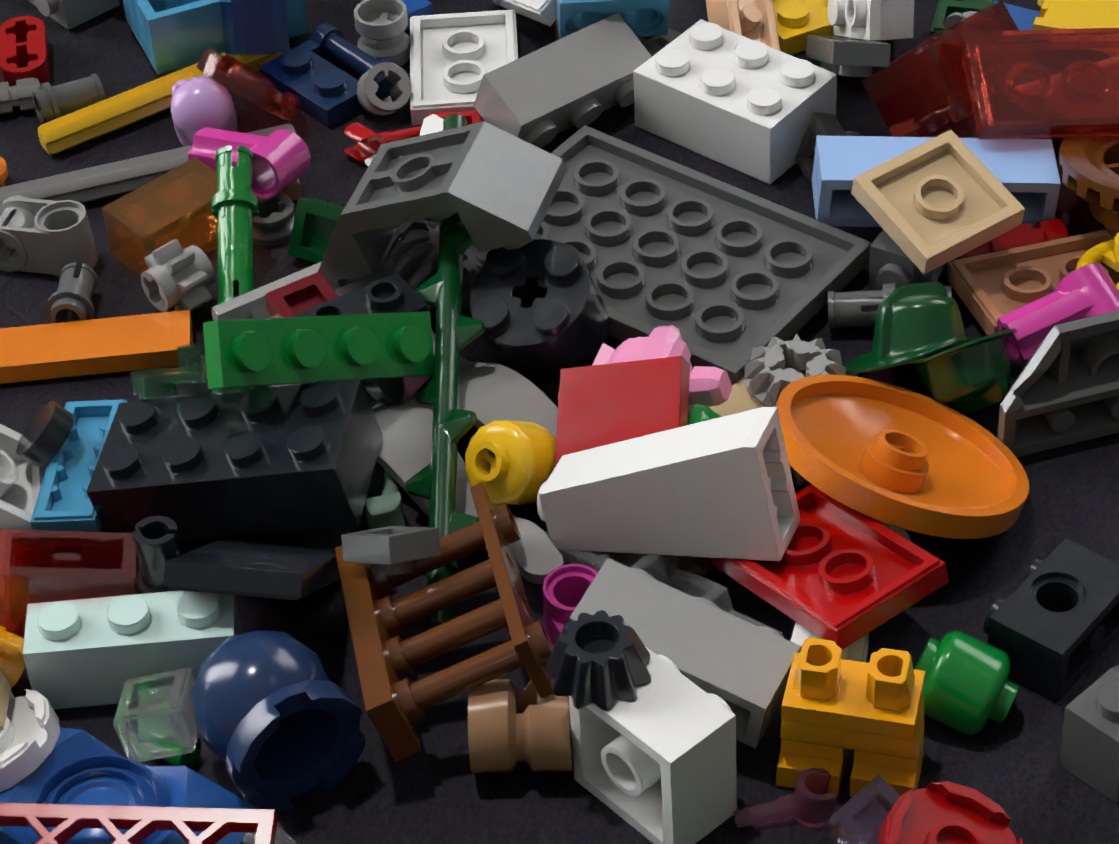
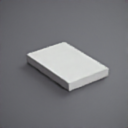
[410,9,518,126]

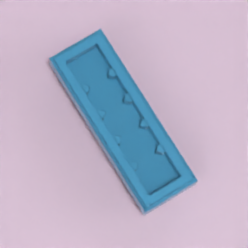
[30,399,128,540]

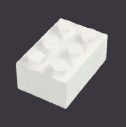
[633,19,837,184]

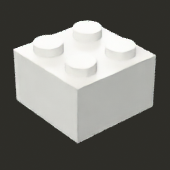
[569,647,737,844]

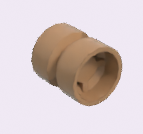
[468,678,573,773]

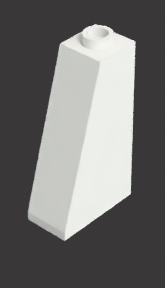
[537,407,801,561]

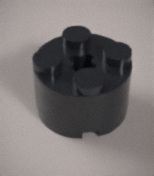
[470,239,609,383]

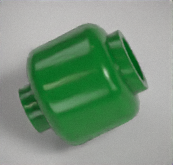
[915,630,1019,736]

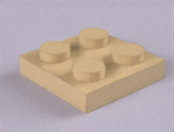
[851,130,1025,274]

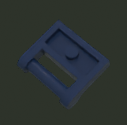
[259,23,393,128]

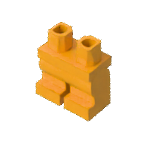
[775,637,925,804]

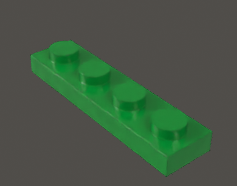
[203,311,435,389]

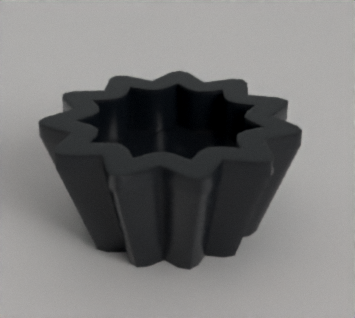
[545,610,651,711]

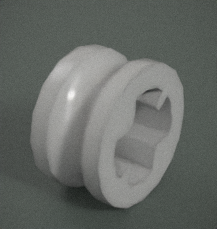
[357,62,412,116]

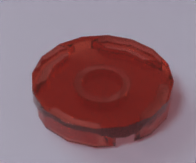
[196,48,302,122]

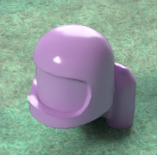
[171,73,238,147]

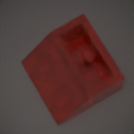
[0,529,137,636]

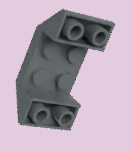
[318,121,568,282]

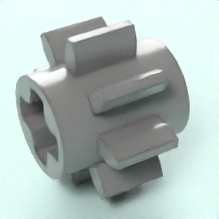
[141,239,216,312]

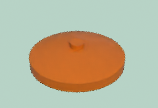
[775,374,1029,539]

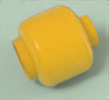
[465,420,556,505]

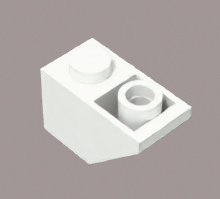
[827,0,914,40]

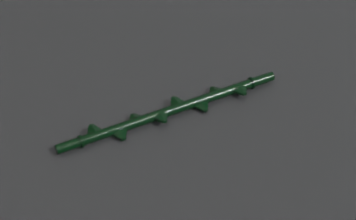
[405,114,485,631]

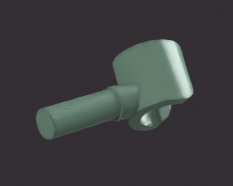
[364,470,405,530]

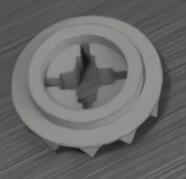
[744,334,846,407]

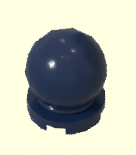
[190,631,366,812]

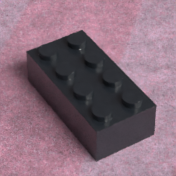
[86,378,383,548]

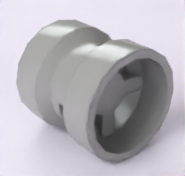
[354,0,410,67]

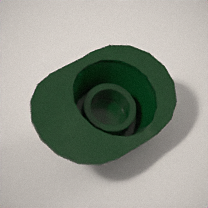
[844,281,979,373]
[901,328,1017,414]

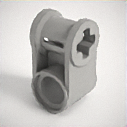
[0,195,98,277]

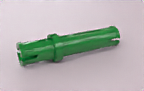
[212,145,258,305]

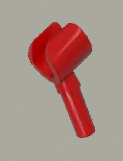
[344,122,421,165]

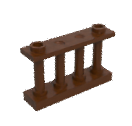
[335,483,553,762]

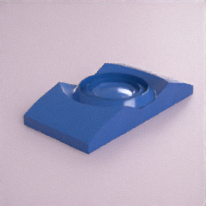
[0,727,257,844]

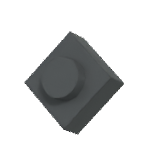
[341,526,441,575]

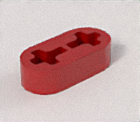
[0,16,51,87]

